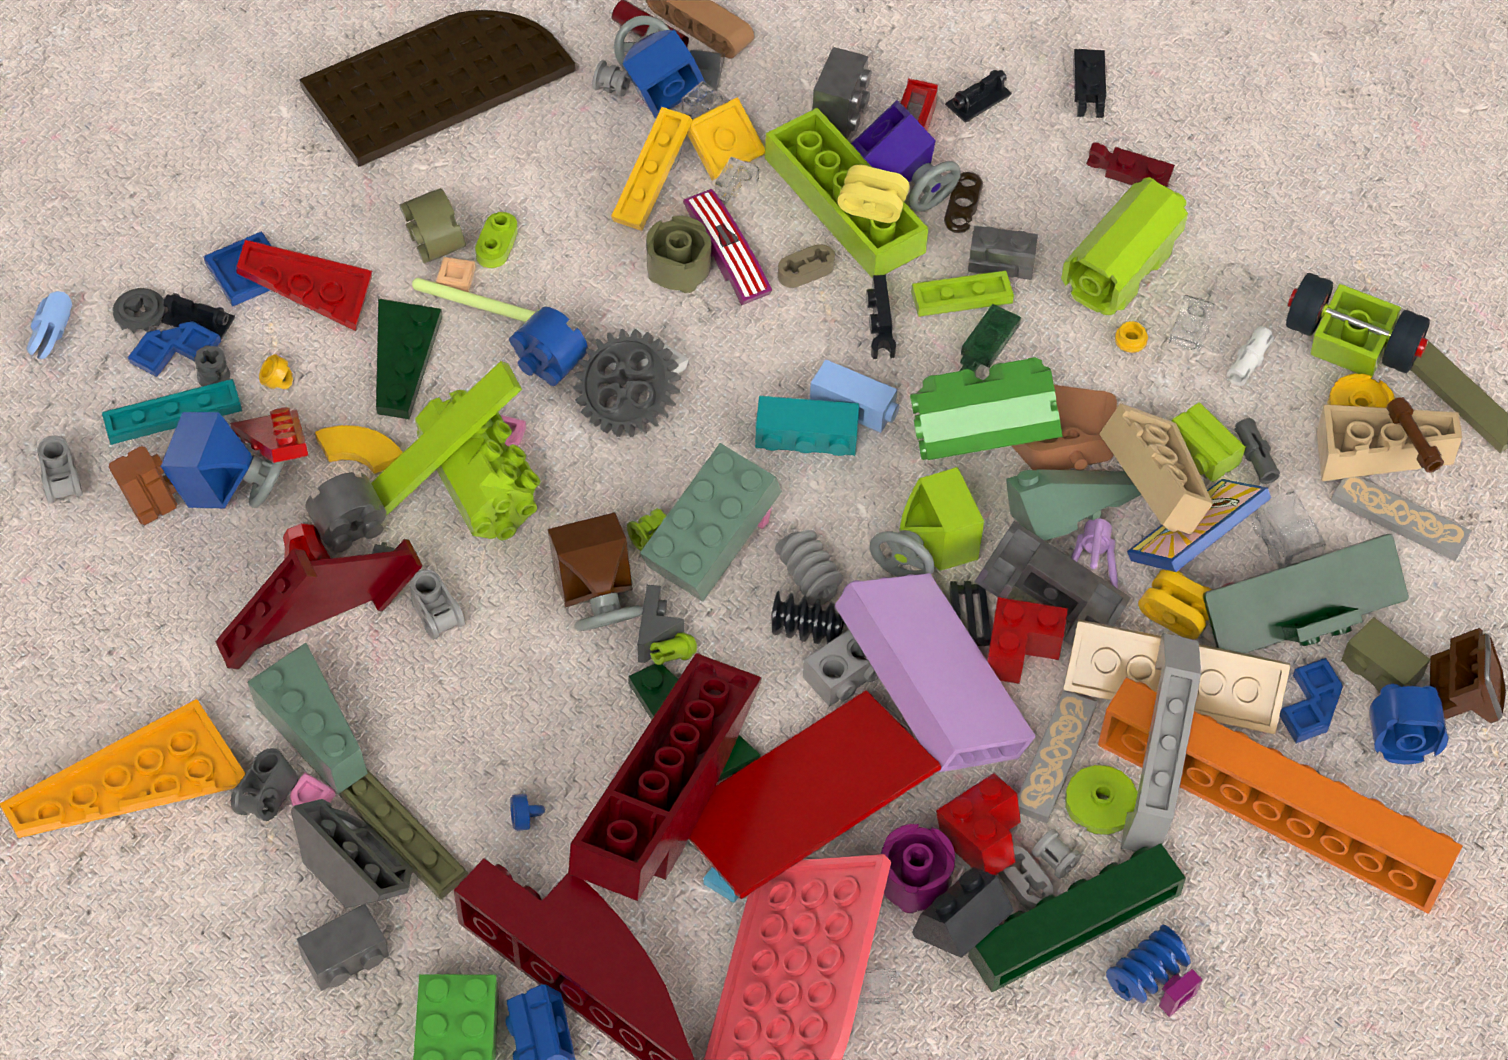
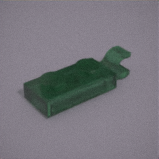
[959,304,1021,372]

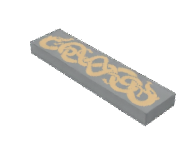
[1331,476,1471,561]
[1017,690,1097,824]

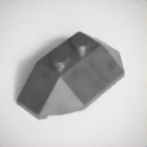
[291,799,413,908]

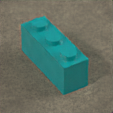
[755,396,859,456]

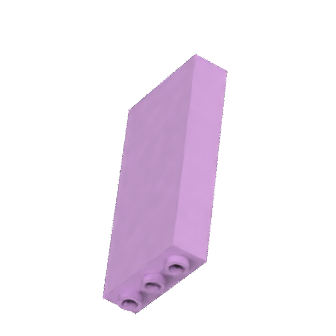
[834,573,1036,773]

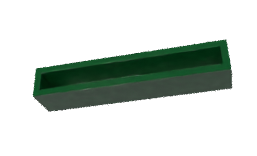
[968,843,1186,992]

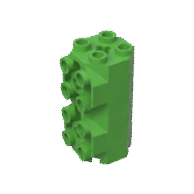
[910,357,1063,460]

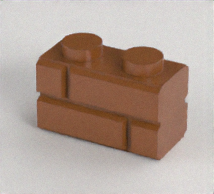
[108,445,178,526]

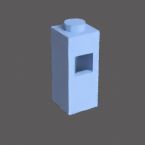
[810,359,900,433]

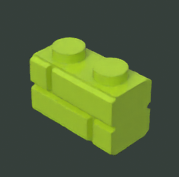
[1171,402,1245,482]

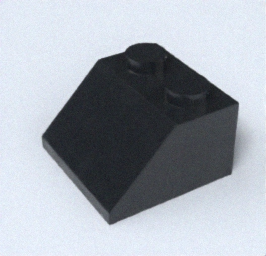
[912,867,1014,958]

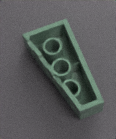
[247,643,368,794]

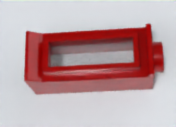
[901,78,938,131]

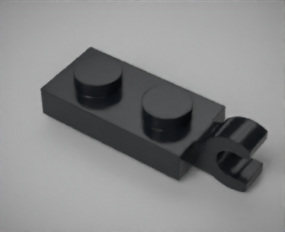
[866,275,896,359]

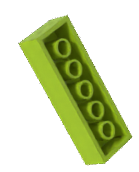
[765,108,928,278]

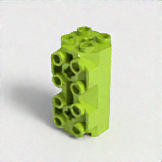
[1061,177,1188,315]
[415,389,541,541]

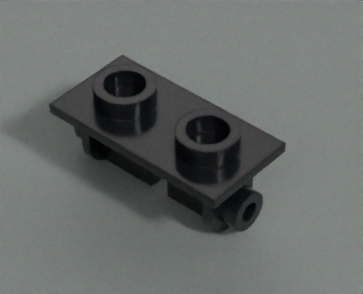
[945,70,1012,123]
[161,293,235,340]

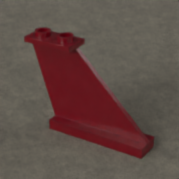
[215,539,423,670]

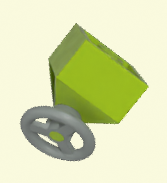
[870,467,984,577]

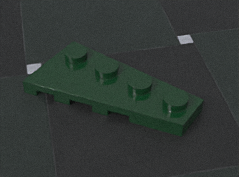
[376,299,442,419]
[628,664,761,782]

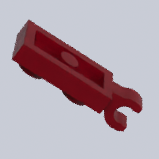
[1086,142,1175,187]

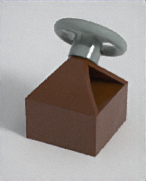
[547,512,643,631]

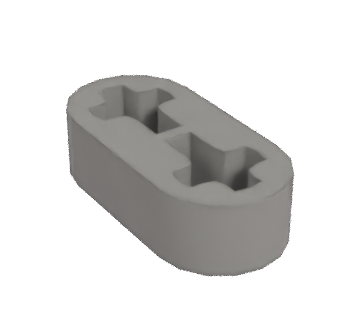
[998,846,1053,910]

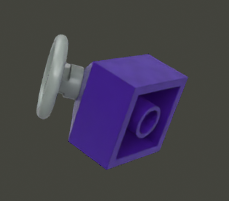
[851,100,961,212]

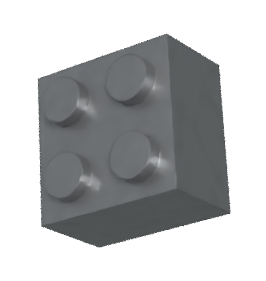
[812,47,872,140]

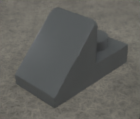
[688,50,725,102]
[637,584,684,663]

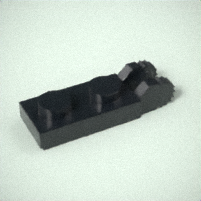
[1073,49,1106,118]

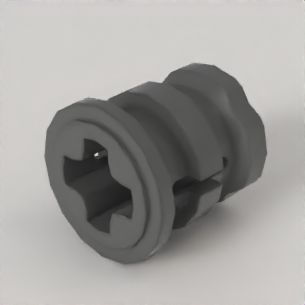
[194,345,230,387]

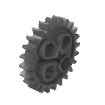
[573,329,681,437]

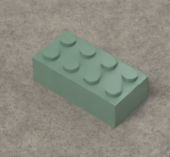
[640,443,782,602]

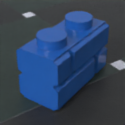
[505,984,576,1060]

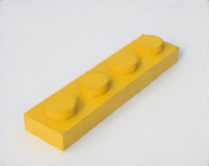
[611,107,692,231]

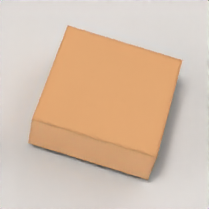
[436,257,476,292]

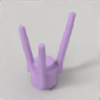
[1071,519,1118,589]

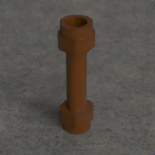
[1386,397,1444,473]

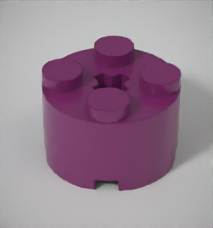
[881,824,955,913]

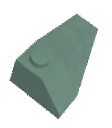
[1006,469,1141,541]

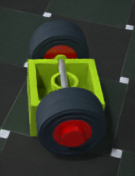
[1286,273,1430,379]

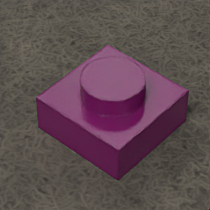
[1159,969,1203,1017]

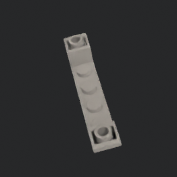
[1120,633,1201,852]

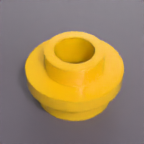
[1115,321,1148,353]

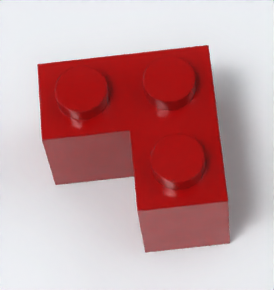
[987,597,1068,684]
[936,773,1021,875]

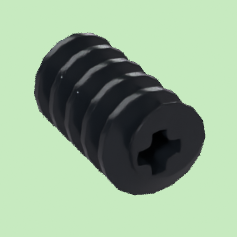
[771,591,844,644]

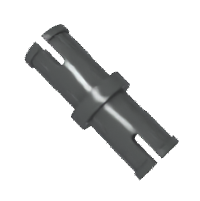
[1234,418,1280,484]

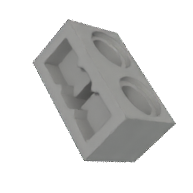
[803,630,879,707]

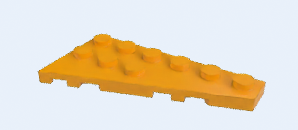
[0,699,246,838]

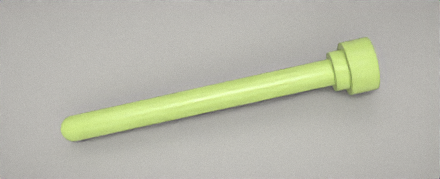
[412,278,540,322]

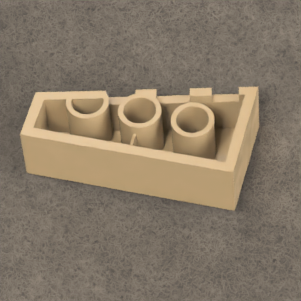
[1100,403,1213,535]
[1317,404,1462,481]

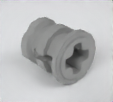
[592,60,631,96]

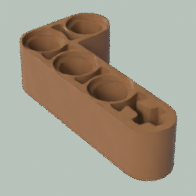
[646,0,755,59]

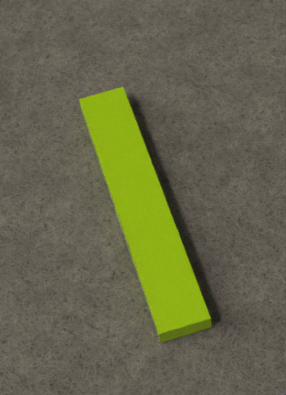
[371,361,522,516]

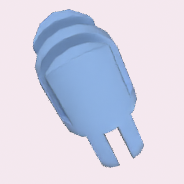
[27,291,72,360]

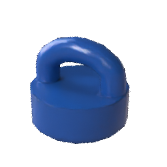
[510,794,546,831]

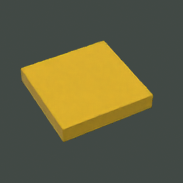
[687,97,765,181]

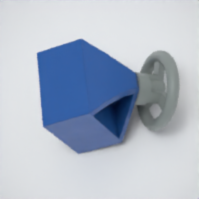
[614,16,707,119]
[160,412,285,509]

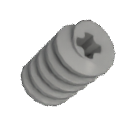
[775,530,843,606]

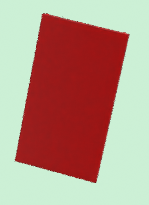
[689,690,941,899]

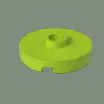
[1065,765,1138,835]

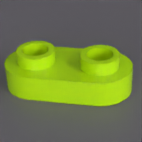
[475,212,518,268]

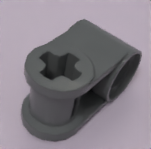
[230,748,298,821]

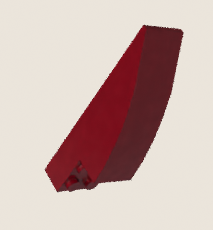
[568,653,762,901]
[454,858,695,1060]

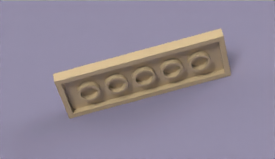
[1063,619,1291,734]

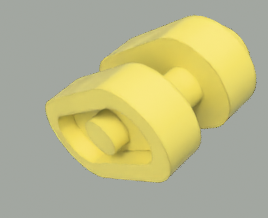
[837,165,910,223]

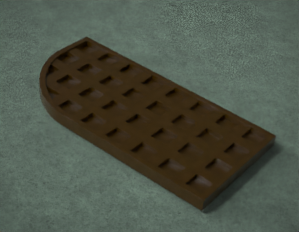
[299,10,576,167]

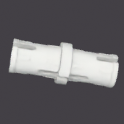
[1227,326,1274,386]

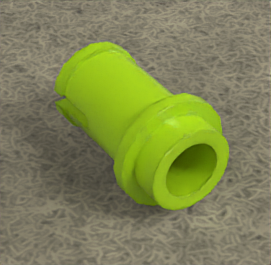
[650,632,697,665]

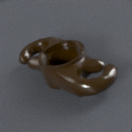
[944,172,983,233]

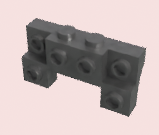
[974,521,1131,646]

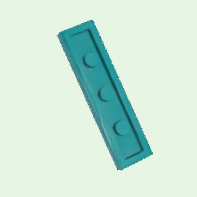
[101,379,242,445]

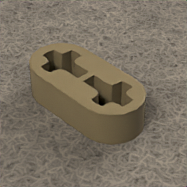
[777,244,835,288]

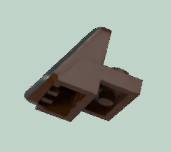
[1430,628,1506,723]

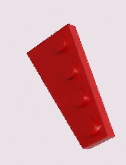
[236,240,372,331]
[230,407,308,463]

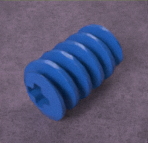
[1106,924,1191,1003]

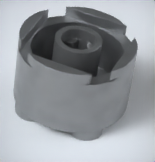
[305,472,386,553]

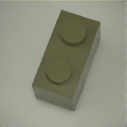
[1341,617,1430,693]

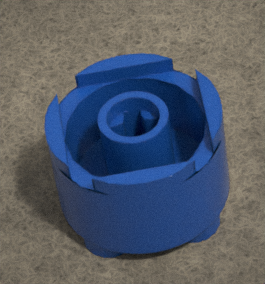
[509,307,588,386]
[1369,684,1448,765]

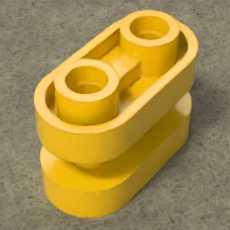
[1138,569,1212,640]

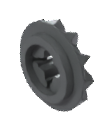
[113,288,166,334]

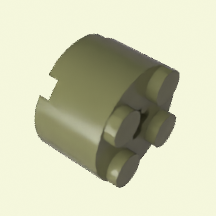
[399,188,466,264]
[646,216,711,293]

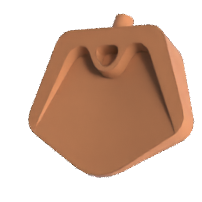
[1012,385,1117,470]

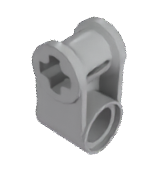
[37,435,83,504]
[410,569,465,640]

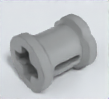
[1032,829,1081,879]

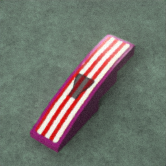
[683,189,772,306]

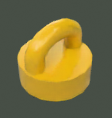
[259,354,293,390]

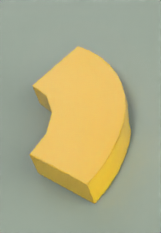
[315,425,403,474]

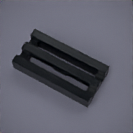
[949,581,991,646]

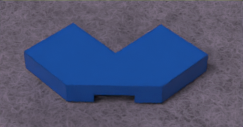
[128,321,221,377]
[1279,658,1343,744]

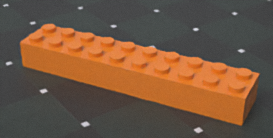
[1098,677,1463,914]

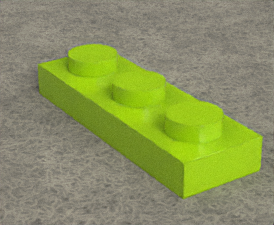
[911,271,1014,317]

